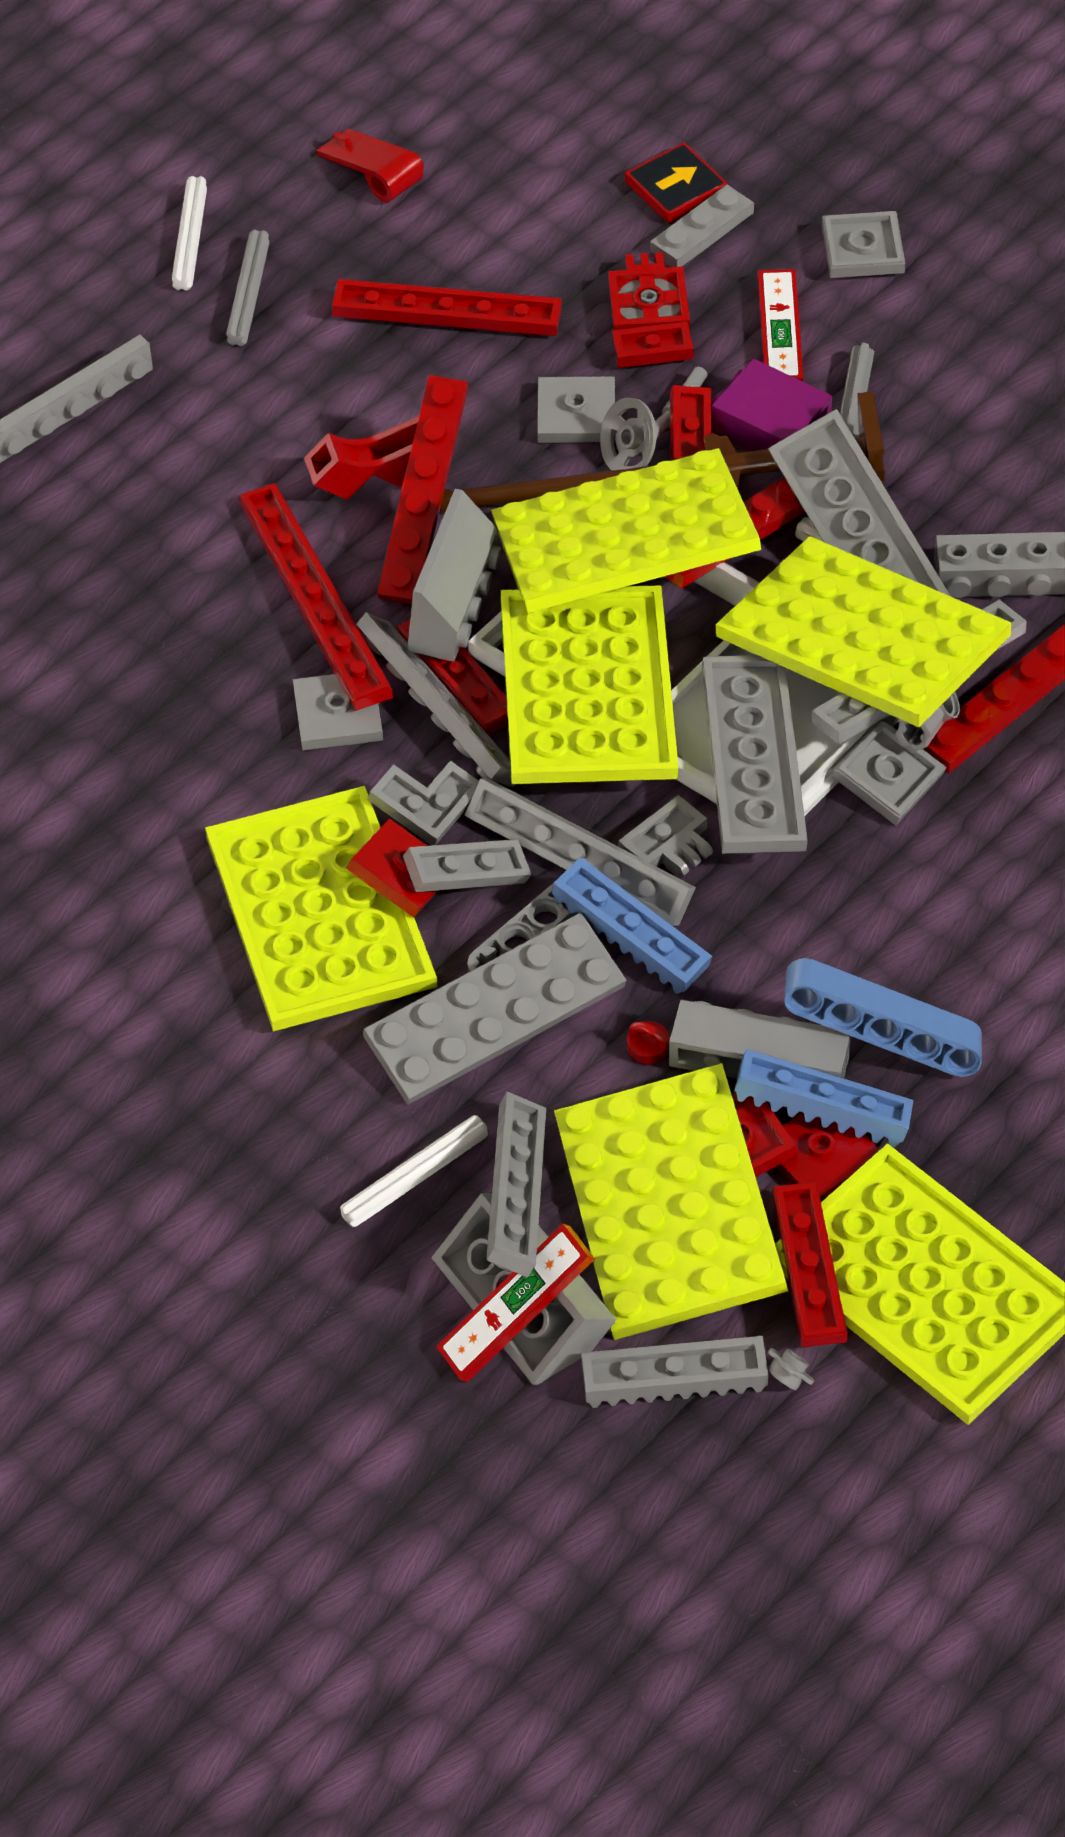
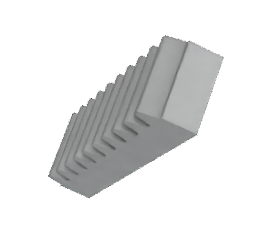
[581,1336,768,1408]

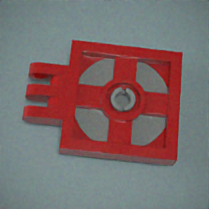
[608,252,690,331]

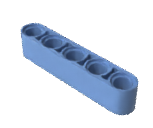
[784,958,982,1077]

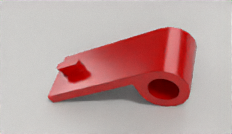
[316,128,424,203]

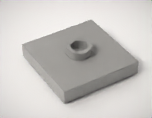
[822,211,905,278]
[538,377,615,443]
[293,674,383,751]
[831,719,946,825]

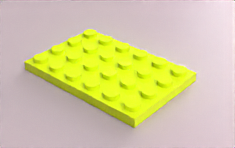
[491,448,761,613]
[716,536,1011,727]
[501,585,679,784]
[205,786,437,1032]
[554,1063,788,1340]
[775,1143,1065,1425]

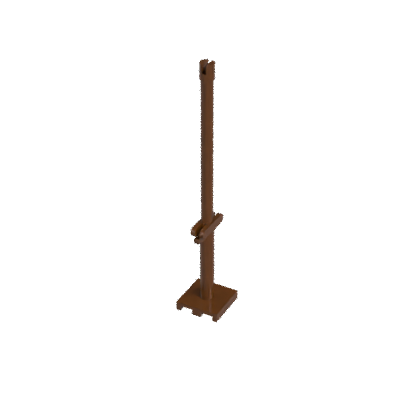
[439,391,885,514]

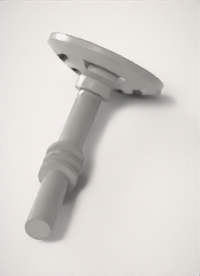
[600,367,707,470]

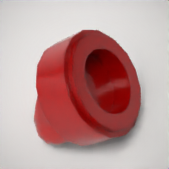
[627,1021,670,1065]

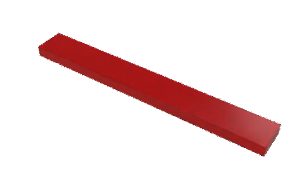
[239,483,393,711]

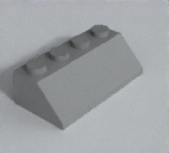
[407,489,502,662]
[431,1193,617,1385]

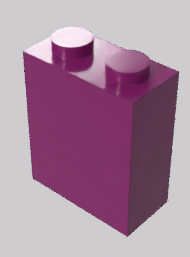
[711,359,832,451]

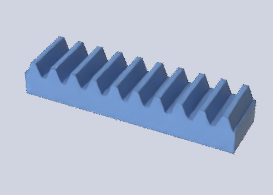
[552,857,712,994]
[734,1049,914,1148]

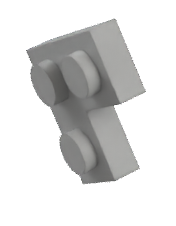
[367,761,479,845]

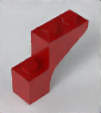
[304,416,457,500]

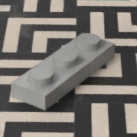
[650,185,754,267]
[403,839,532,892]

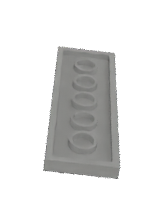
[768,409,950,596]
[702,655,808,854]
[363,913,627,1105]

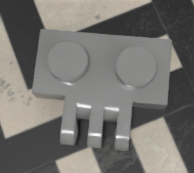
[618,795,713,877]

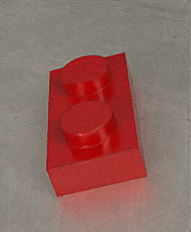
[612,321,694,368]
[670,385,711,461]

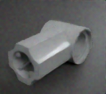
[895,692,960,751]

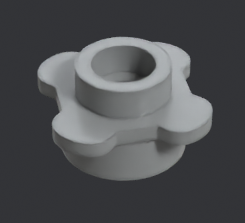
[767,1348,815,1390]

